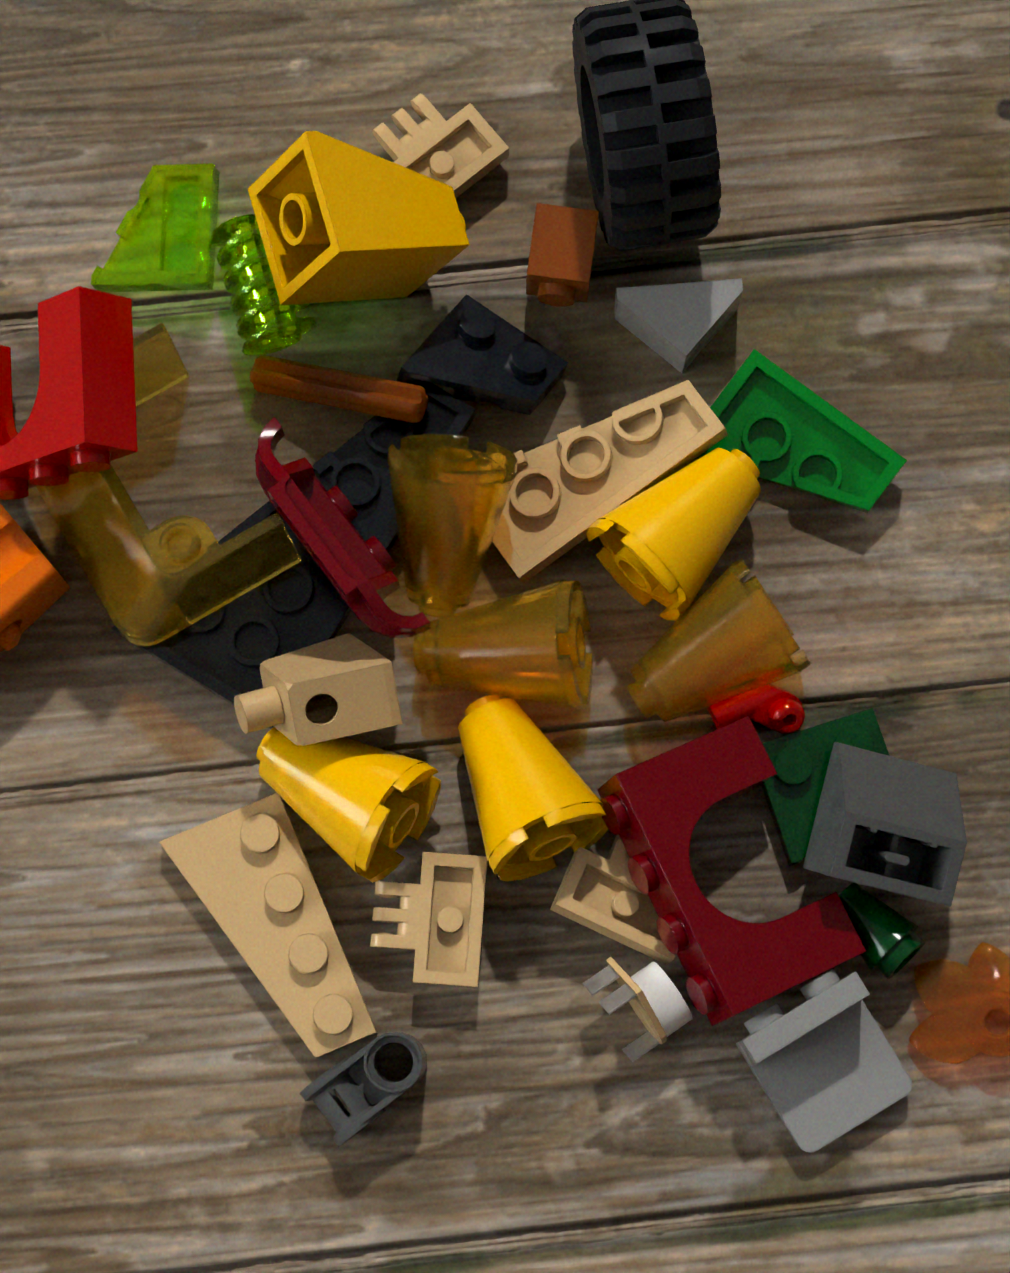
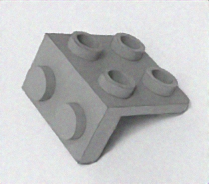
[735,969,912,1153]

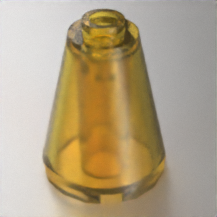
[387,434,518,618]
[627,558,812,722]
[413,579,593,708]

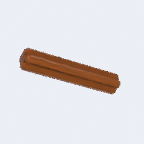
[250,355,428,423]

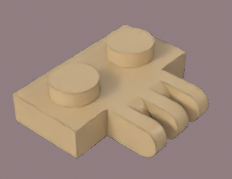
[372,93,509,198]
[550,834,676,965]
[370,852,487,988]

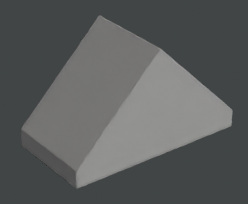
[614,278,743,373]

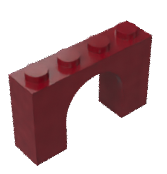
[597,716,866,1026]

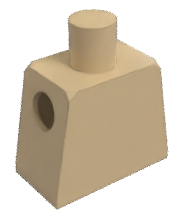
[234,633,402,746]

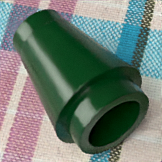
[838,882,925,979]

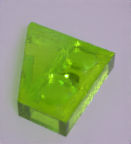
[91,163,220,292]

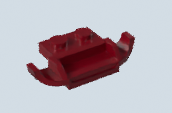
[255,417,431,638]

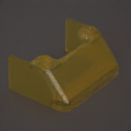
[36,323,301,646]

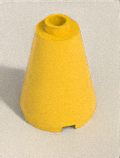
[586,448,761,621]
[458,695,608,881]
[256,727,441,883]

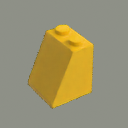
[248,131,470,305]

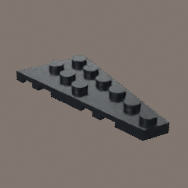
[111,380,476,729]

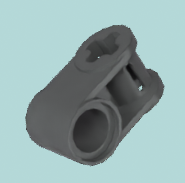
[300,1032,427,1147]

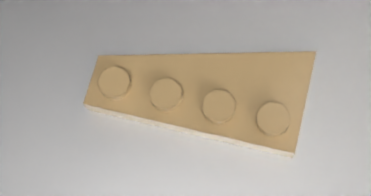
[448,380,728,584]
[159,793,377,1058]

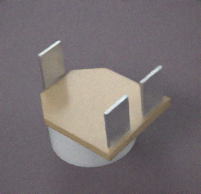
[582,957,693,1062]

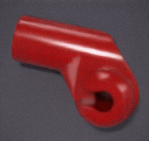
[706,680,805,734]

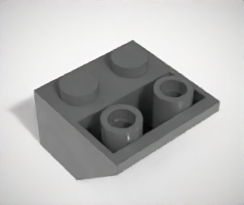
[803,742,967,907]

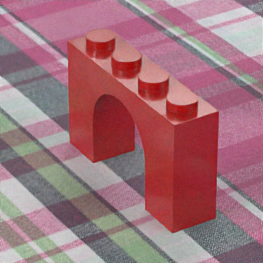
[0,286,138,500]

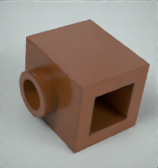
[526,203,599,307]

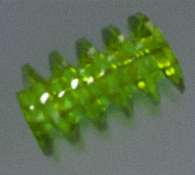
[211,214,317,356]

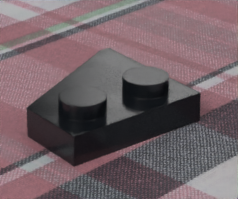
[397,294,568,415]

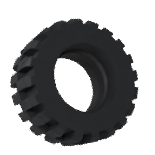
[572,0,721,251]

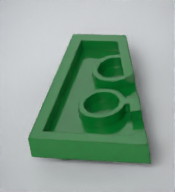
[697,349,907,513]

